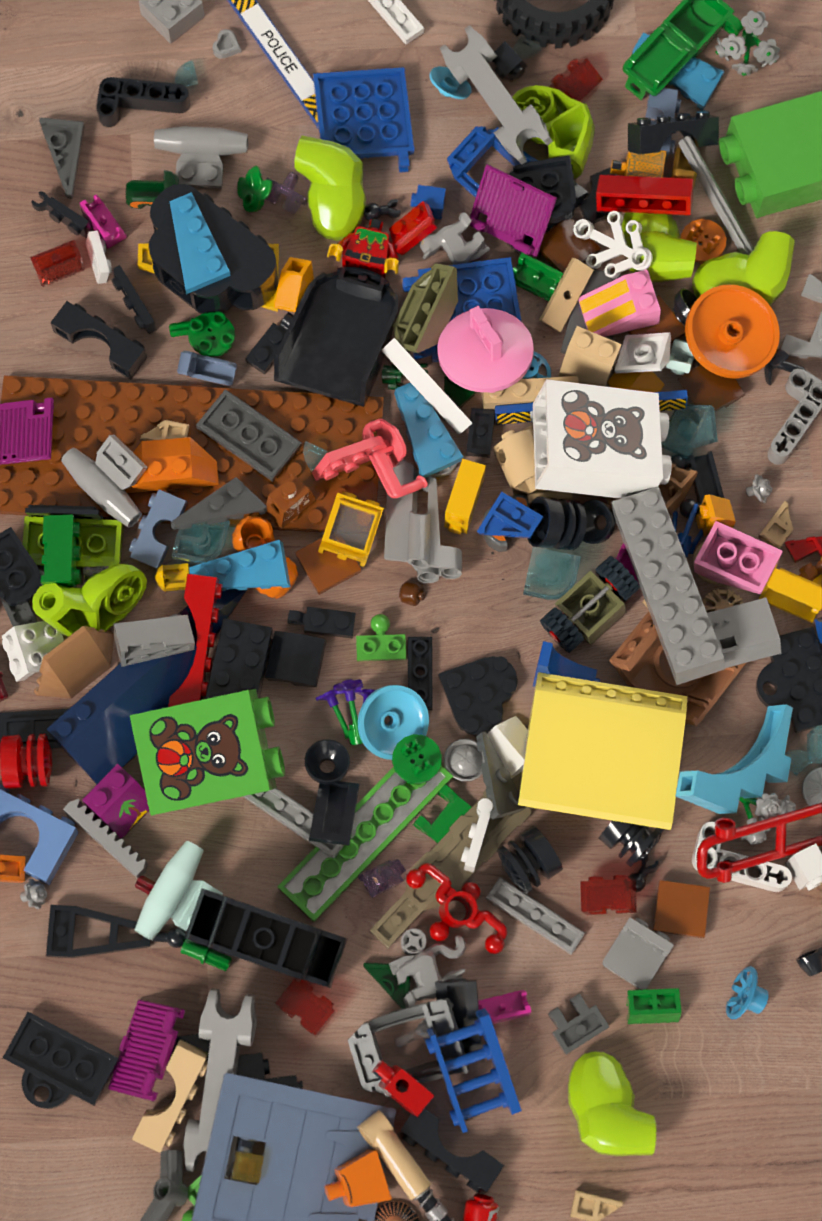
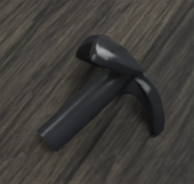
[764,348,805,386]

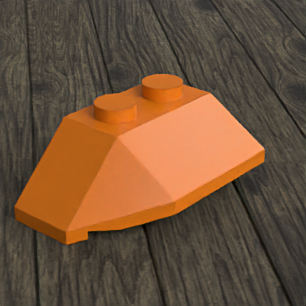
[124,437,219,493]

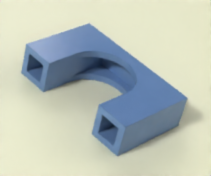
[0,784,79,886]

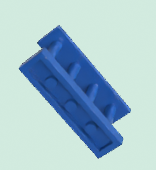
[425,1008,522,1133]

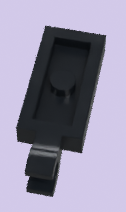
[31,191,92,239]
[245,312,294,375]
[288,607,356,639]

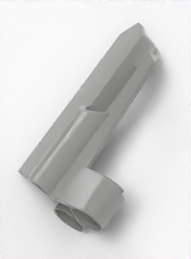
[384,460,462,583]

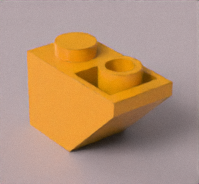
[274,257,314,312]
[696,494,736,536]

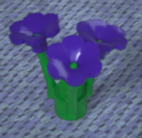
[315,679,375,745]

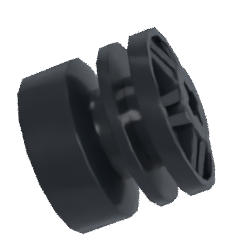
[527,497,587,551]
[599,820,665,867]
[497,826,563,894]

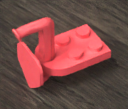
[312,418,428,499]

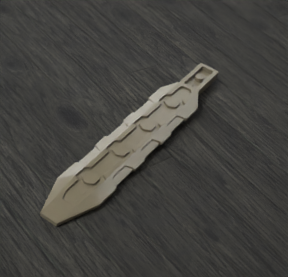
[370,772,534,949]

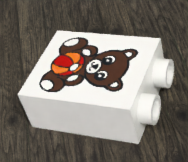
[533,379,672,498]

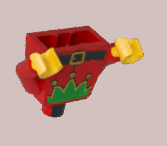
[327,219,399,278]

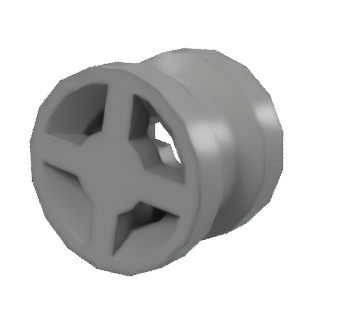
[401,928,426,956]

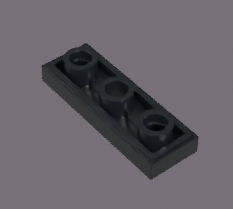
[111,265,157,334]
[408,637,433,710]

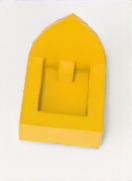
[155,563,190,592]

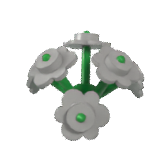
[715,11,781,76]

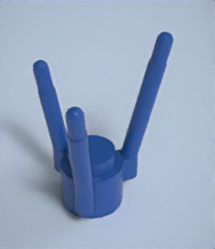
[672,503,704,557]

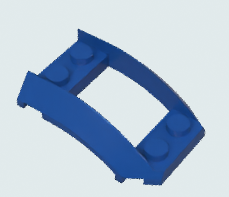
[447,126,538,198]

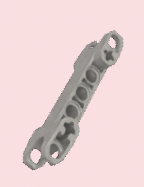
[439,25,553,165]
[184,988,257,1178]

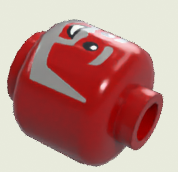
[463,1194,500,1221]

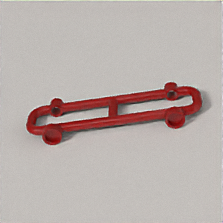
[697,802,822,883]

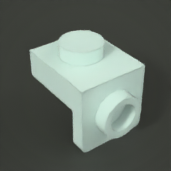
[666,339,694,375]

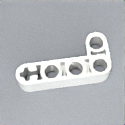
[692,822,792,892]

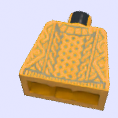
[610,150,666,177]

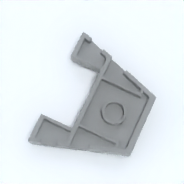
[781,274,822,359]

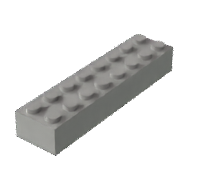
[612,487,725,685]

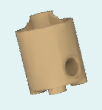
[493,426,546,495]

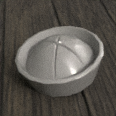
[444,739,485,781]

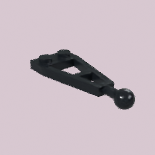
[46,905,186,958]

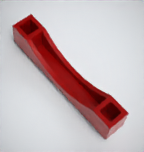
[168,574,223,707]

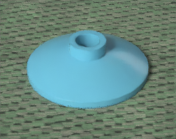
[429,66,471,99]

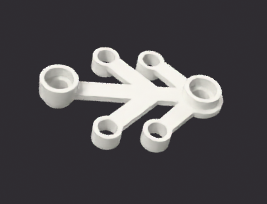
[574,211,653,279]

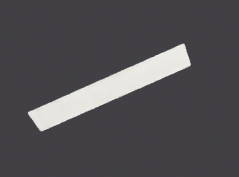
[382,338,472,434]

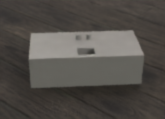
[707,598,781,668]

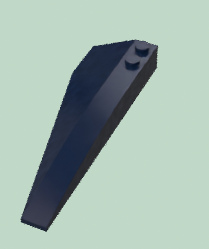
[47,589,247,785]

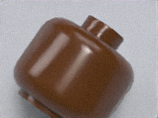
[399,581,426,606]

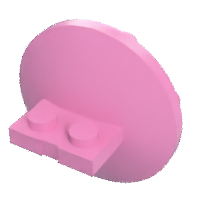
[438,306,534,393]

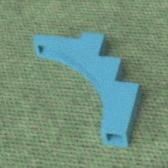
[675,704,793,814]

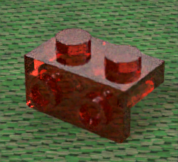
[549,58,603,101]

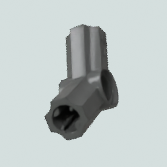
[140,1150,189,1221]

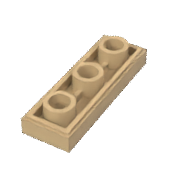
[539,258,594,332]

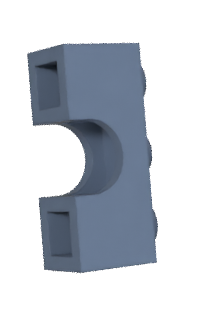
[645,88,681,162]
[129,490,188,569]

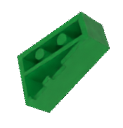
[41,515,81,588]

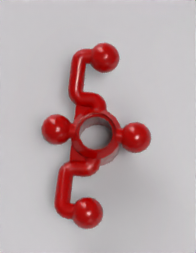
[406,863,508,954]

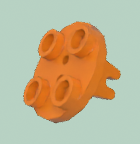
[680,219,727,264]

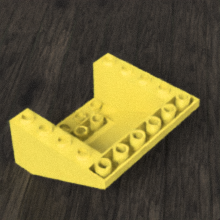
[518,672,687,830]

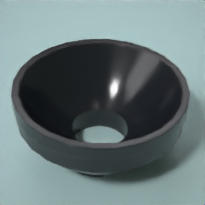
[673,288,698,325]
[583,500,616,544]
[304,739,350,785]

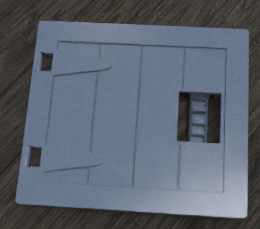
[191,1073,396,1221]

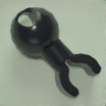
[364,199,401,221]
[626,855,659,893]

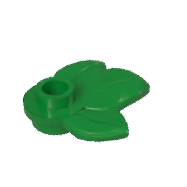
[237,166,272,213]

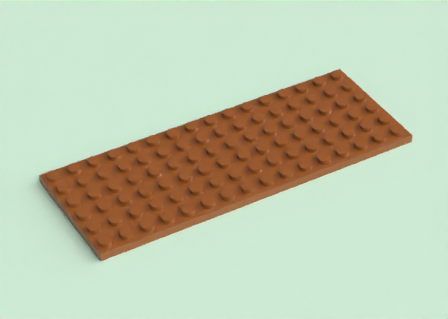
[0,375,384,535]

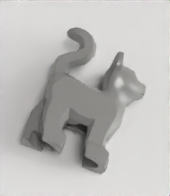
[420,212,490,265]
[389,935,466,1007]

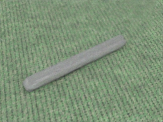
[679,136,754,255]

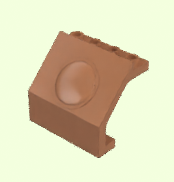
[609,611,746,727]

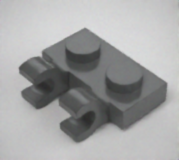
[548,993,609,1055]

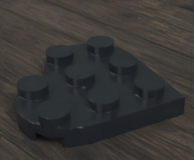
[509,155,576,223]
[0,527,42,606]
[438,656,518,737]

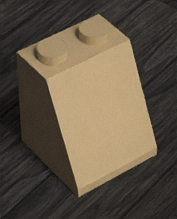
[558,326,622,387]

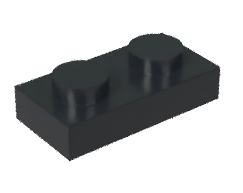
[466,408,495,458]

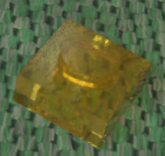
[231,1151,264,1183]

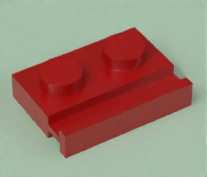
[389,201,437,256]

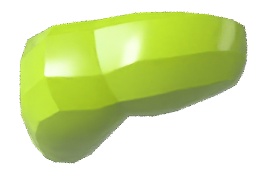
[512,85,595,179]
[294,135,366,241]
[621,212,697,282]
[692,231,795,306]
[32,564,147,637]
[568,1051,656,1156]

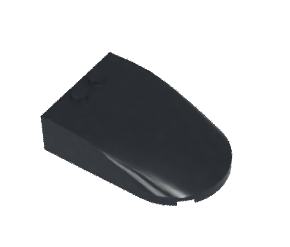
[274,267,399,407]

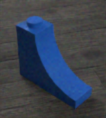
[533,641,600,687]

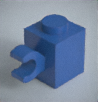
[411,185,446,220]

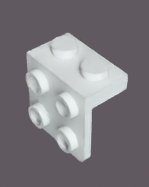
[2,621,64,682]

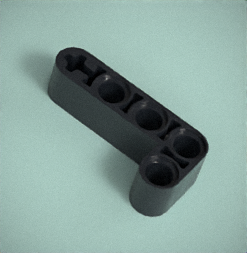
[96,77,190,127]

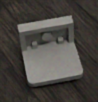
[602,917,674,990]

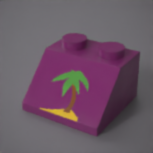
[82,764,149,839]

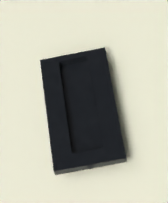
[25,505,105,520]
[0,708,70,749]
[309,781,360,846]
[435,979,482,1054]

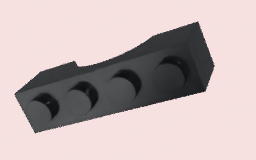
[628,111,719,154]
[50,301,147,380]
[400,1108,505,1194]

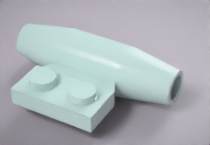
[134,841,223,940]

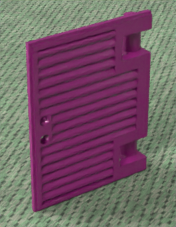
[469,164,557,257]
[0,398,54,465]
[108,999,185,1102]

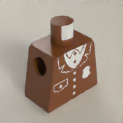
[266,474,316,529]

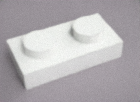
[86,230,112,284]

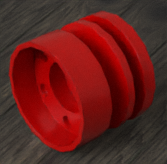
[0,734,53,789]

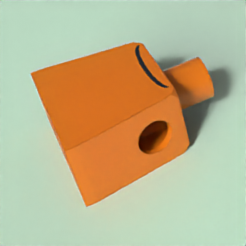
[324,1149,392,1207]

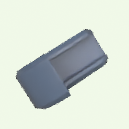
[177,350,237,386]

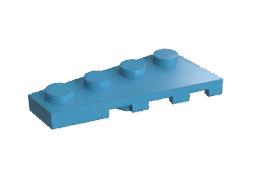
[632,32,724,111]
[169,192,231,294]
[394,382,463,478]
[189,540,291,591]

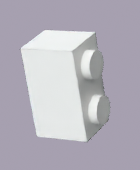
[785,844,822,891]

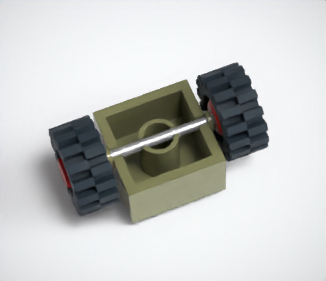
[540,556,640,653]

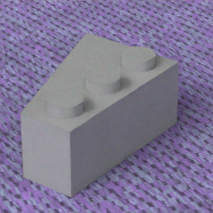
[114,614,195,667]

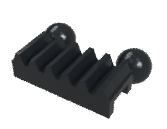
[671,451,724,518]

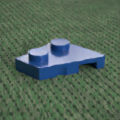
[477,491,544,539]

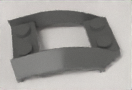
[348,998,469,1097]

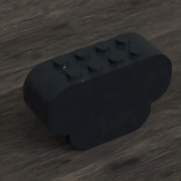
[149,184,278,314]
[184,888,348,988]

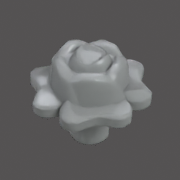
[746,474,773,503]
[20,879,47,909]

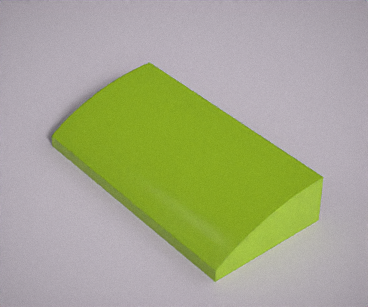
[23,516,124,568]

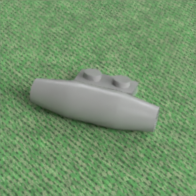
[154,126,248,189]
[61,435,148,528]

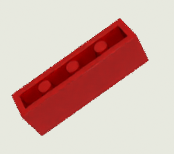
[596,175,693,215]

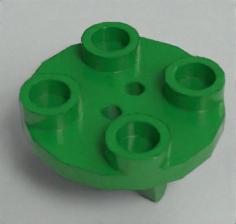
[188,312,235,357]
[392,734,442,785]

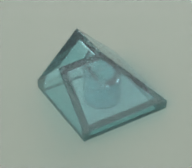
[661,405,718,458]

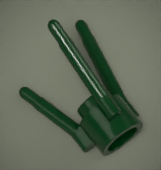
[382,363,428,390]

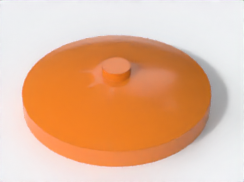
[685,285,780,378]

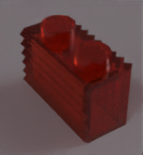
[30,240,85,287]

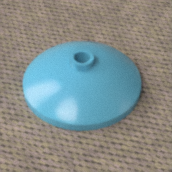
[358,685,429,760]

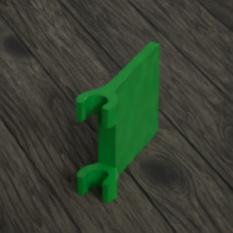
[413,784,472,844]

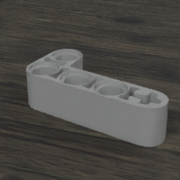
[767,369,822,465]

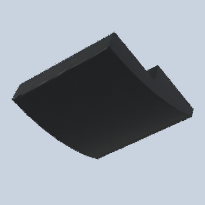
[265,631,327,687]

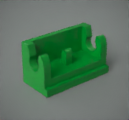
[513,253,564,302]
[626,988,682,1024]

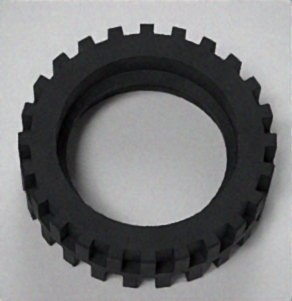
[494,0,614,49]

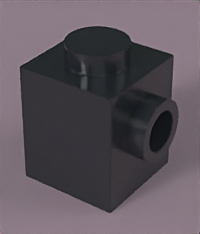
[492,41,528,82]

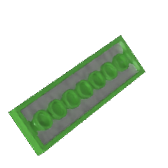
[277,755,453,923]

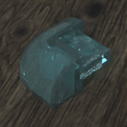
[172,520,230,564]
[523,547,581,600]

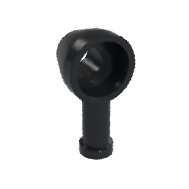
[796,947,822,977]

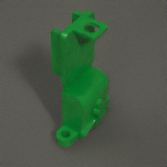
[622,0,744,100]

